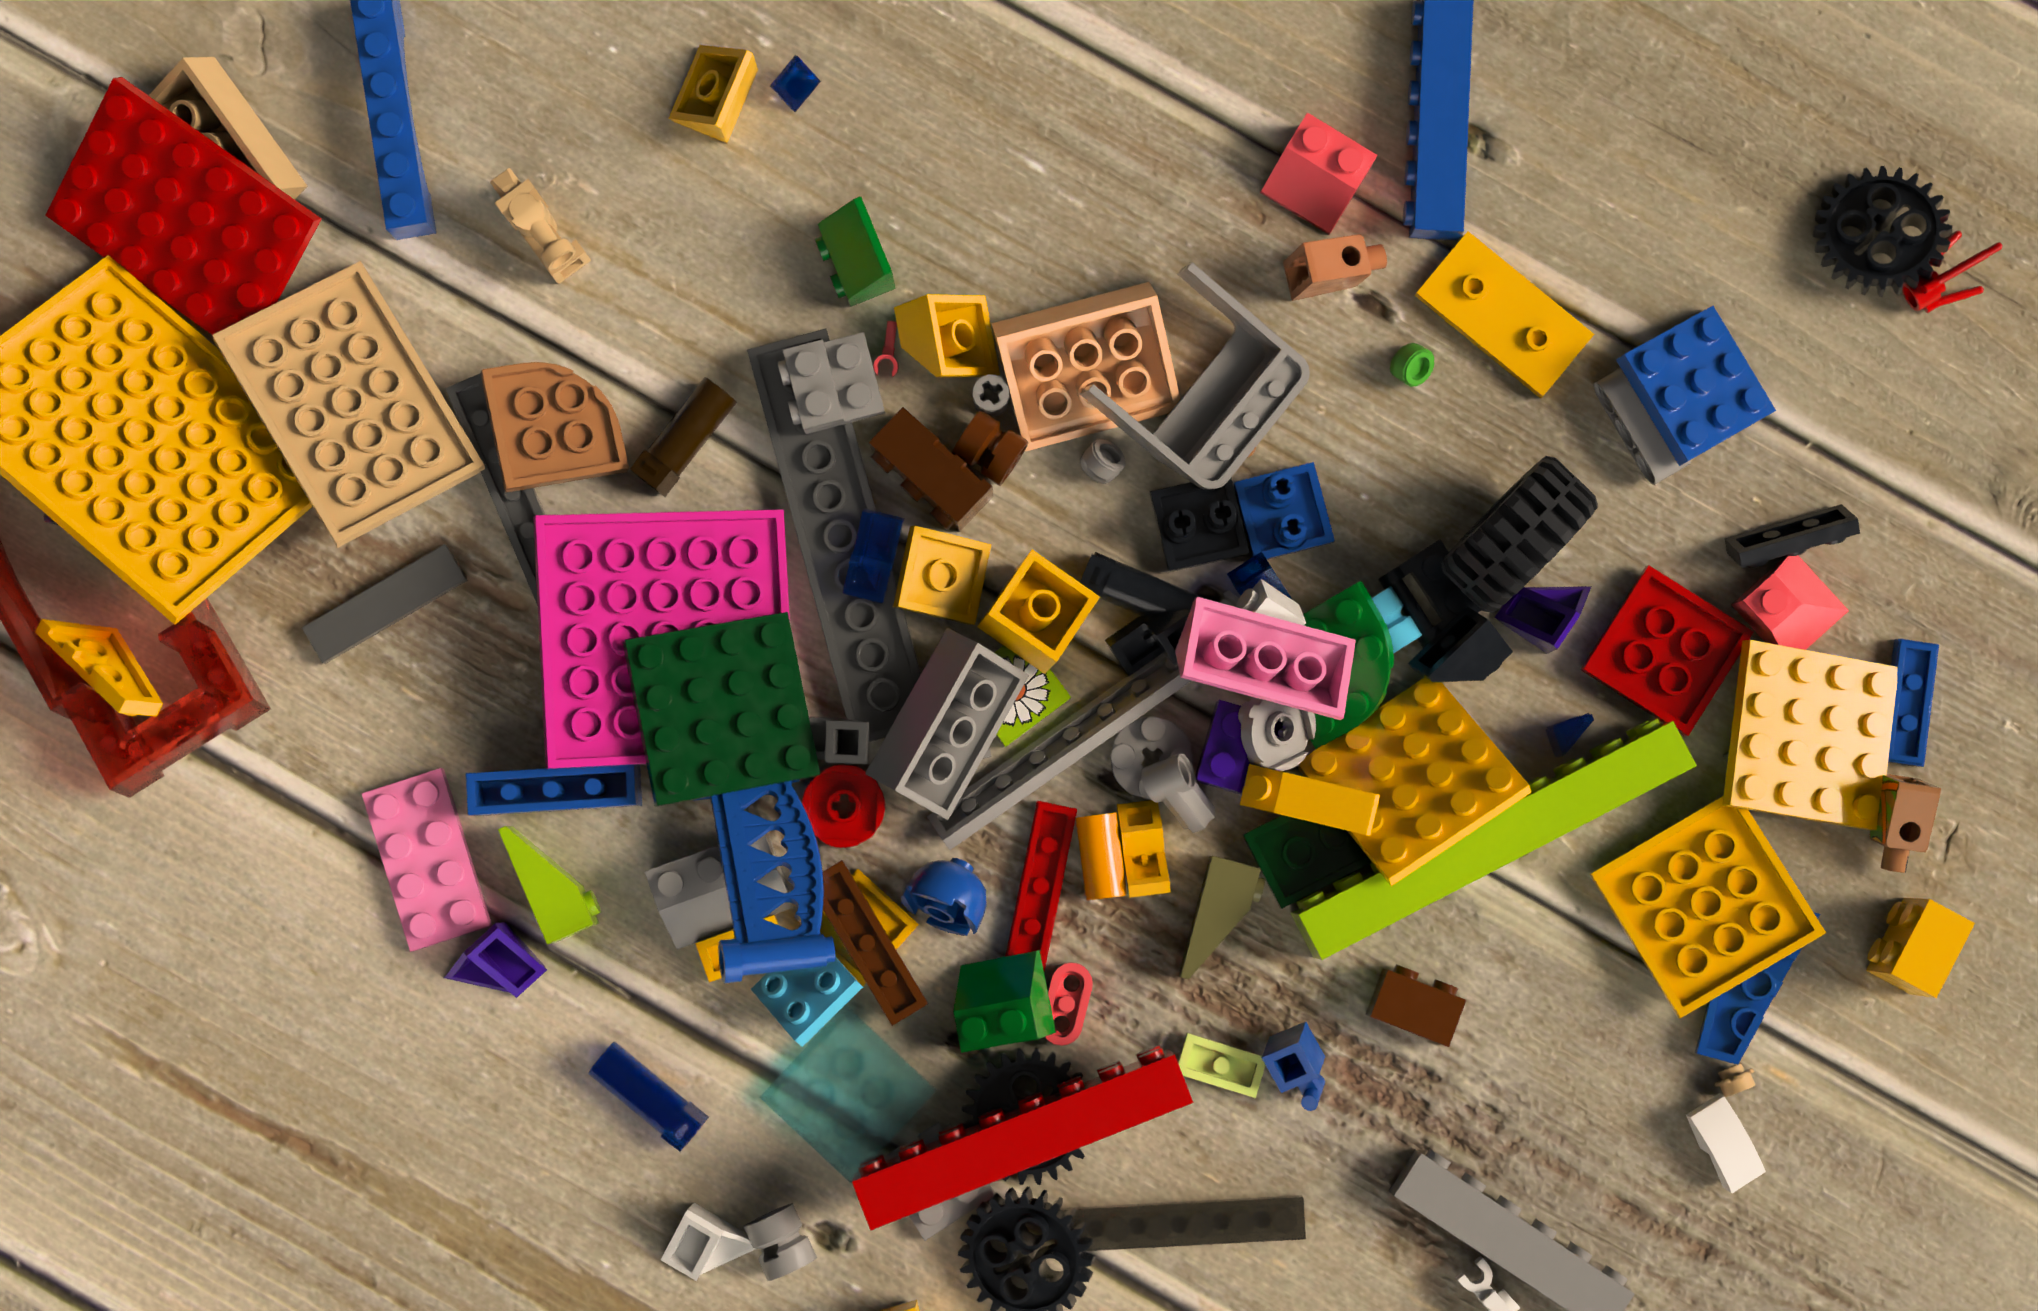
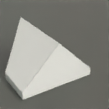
[661,1203,755,1281]

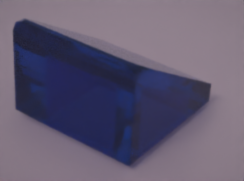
[1545,713,1594,758]

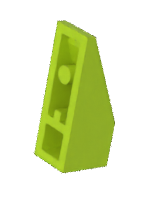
[498,826,601,945]

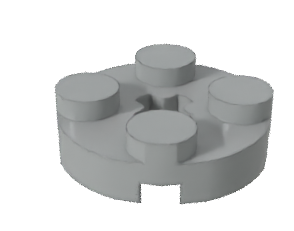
[1238,697,1316,771]
[1110,717,1194,800]

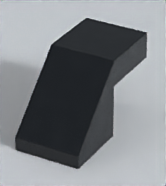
[1105,609,1190,676]

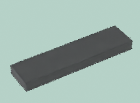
[302,544,468,664]

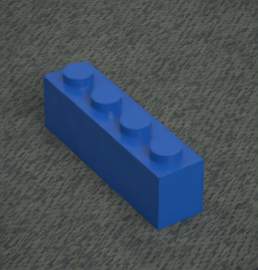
[466,765,642,816]

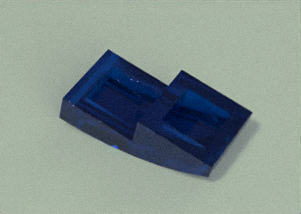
[843,509,905,603]

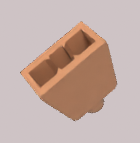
[1283,234,1387,301]

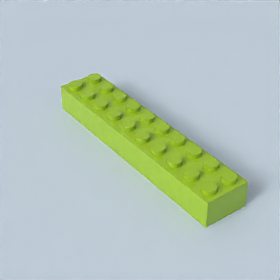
[1290,718,1697,960]

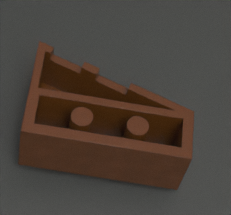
[869,407,993,532]

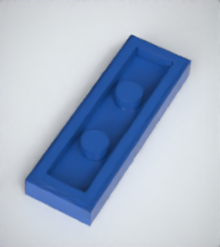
[1888,638,1939,767]

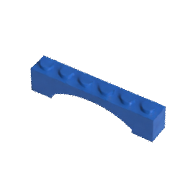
[350,0,437,240]

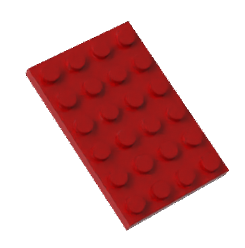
[45,77,322,335]

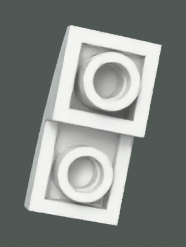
[1686,1093,1766,1193]

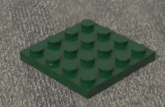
[623,612,820,807]

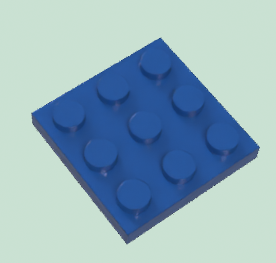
[1616,306,1776,466]

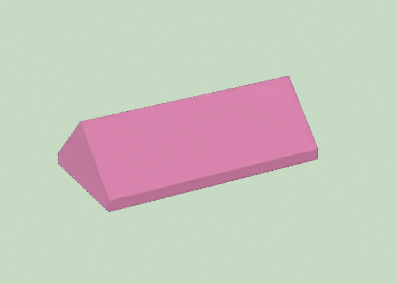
[1175,597,1356,720]

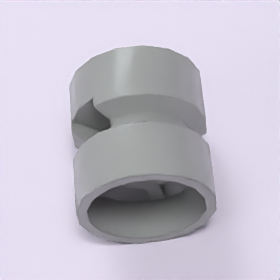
[744,1203,817,1281]

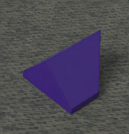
[1494,586,1592,654]
[444,922,547,998]

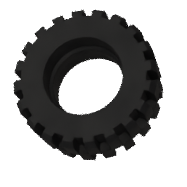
[1440,456,1598,613]

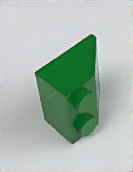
[814,196,896,307]
[953,950,1056,1053]

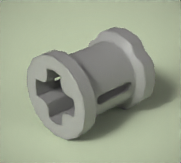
[972,374,1009,417]

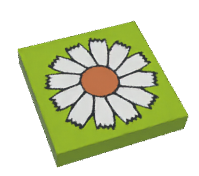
[994,646,1072,747]

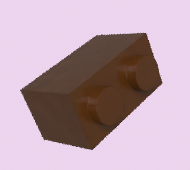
[1365,964,1466,1047]

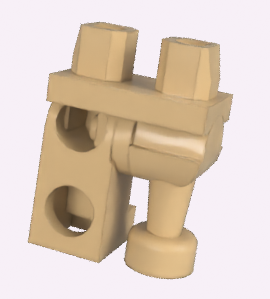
[490,168,591,284]

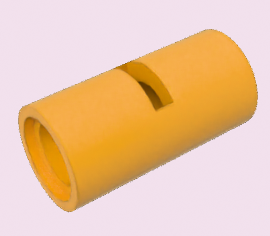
[1075,813,1127,900]

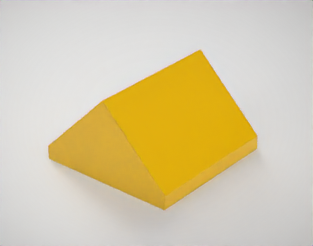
[668,45,758,143]

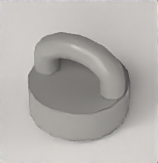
[1080,439,1126,484]

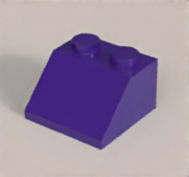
[1195,699,1283,795]

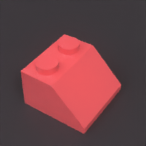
[1260,112,1378,235]

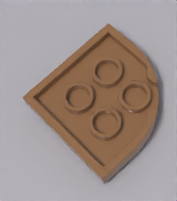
[481,362,629,493]

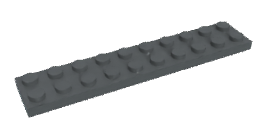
[747,328,921,742]

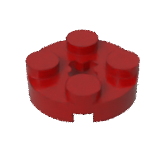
[802,765,886,848]

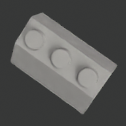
[644,832,795,949]

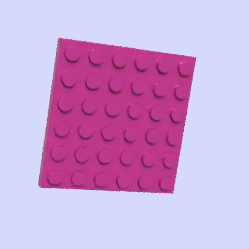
[533,510,790,769]

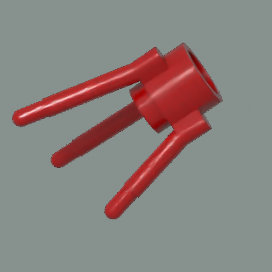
[1902,231,2003,313]

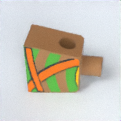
[1869,774,1941,873]

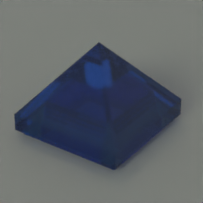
[770,55,821,112]

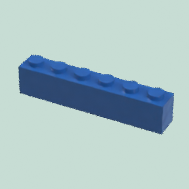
[1403,0,1474,241]

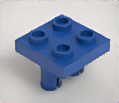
[1233,462,1335,563]

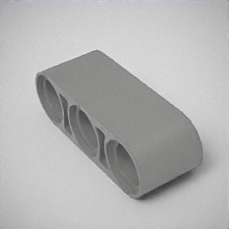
[1593,368,1691,485]

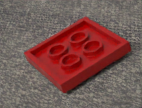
[1580,565,1754,737]

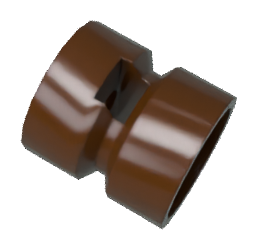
[952,410,1029,486]

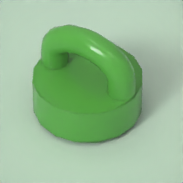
[1389,343,1435,387]

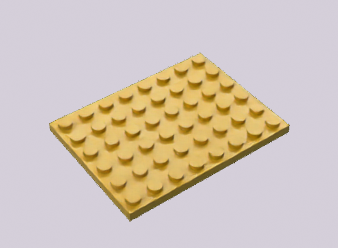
[0,255,313,625]

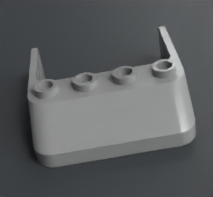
[1080,262,1310,490]

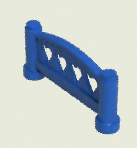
[693,780,835,984]

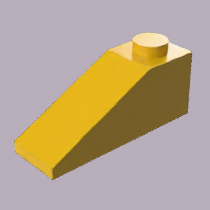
[1240,764,1380,836]

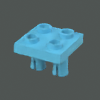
[751,956,863,1047]

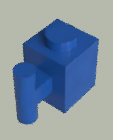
[1261,1022,1325,1111]

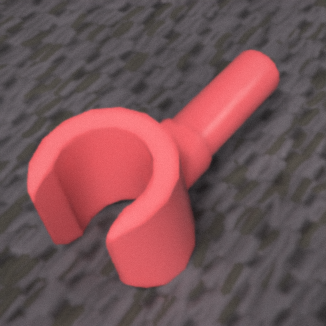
[873,321,899,377]

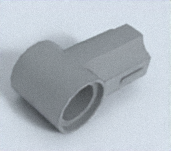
[1141,753,1215,833]

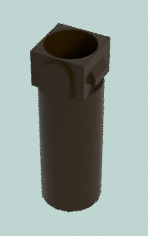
[630,377,737,497]

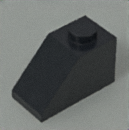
[1408,607,1513,682]

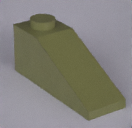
[1178,856,1265,980]

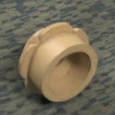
[1715,1063,1756,1097]

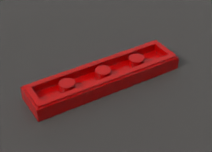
[1005,801,1078,972]

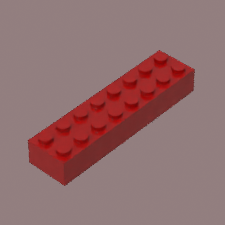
[852,1045,1194,1231]

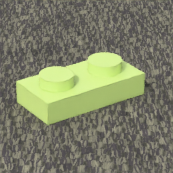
[1178,1033,1266,1098]

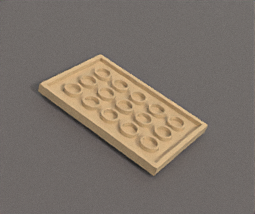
[212,261,485,548]

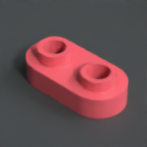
[1045,962,1093,1046]

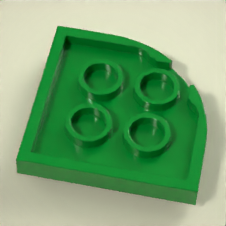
[1303,581,1394,749]

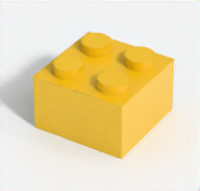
[977,550,1100,674]
[1866,898,1975,998]

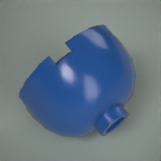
[901,858,987,936]

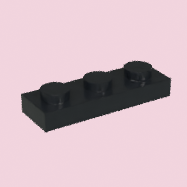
[1725,504,1860,568]

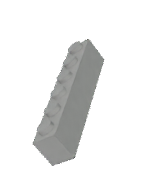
[1389,1149,1634,1311]

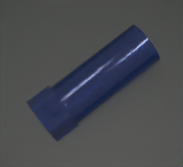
[588,1041,709,1152]

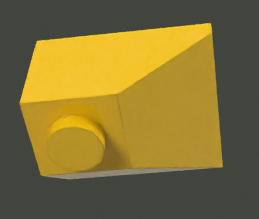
[894,294,1000,377]

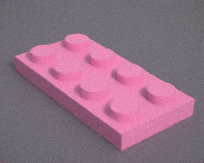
[362,768,492,952]

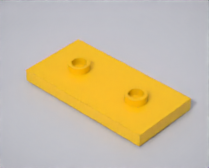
[1414,231,1595,399]

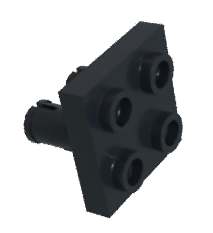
[1150,477,1249,573]

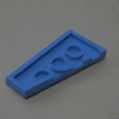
[1695,912,1820,1065]

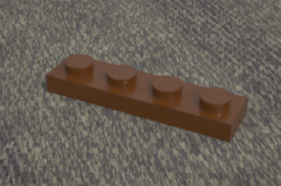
[823,860,929,1026]

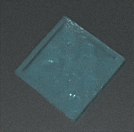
[759,1005,937,1183]

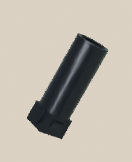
[1080,552,1204,616]

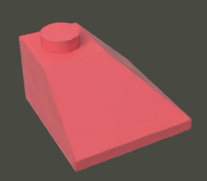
[1731,555,1849,650]

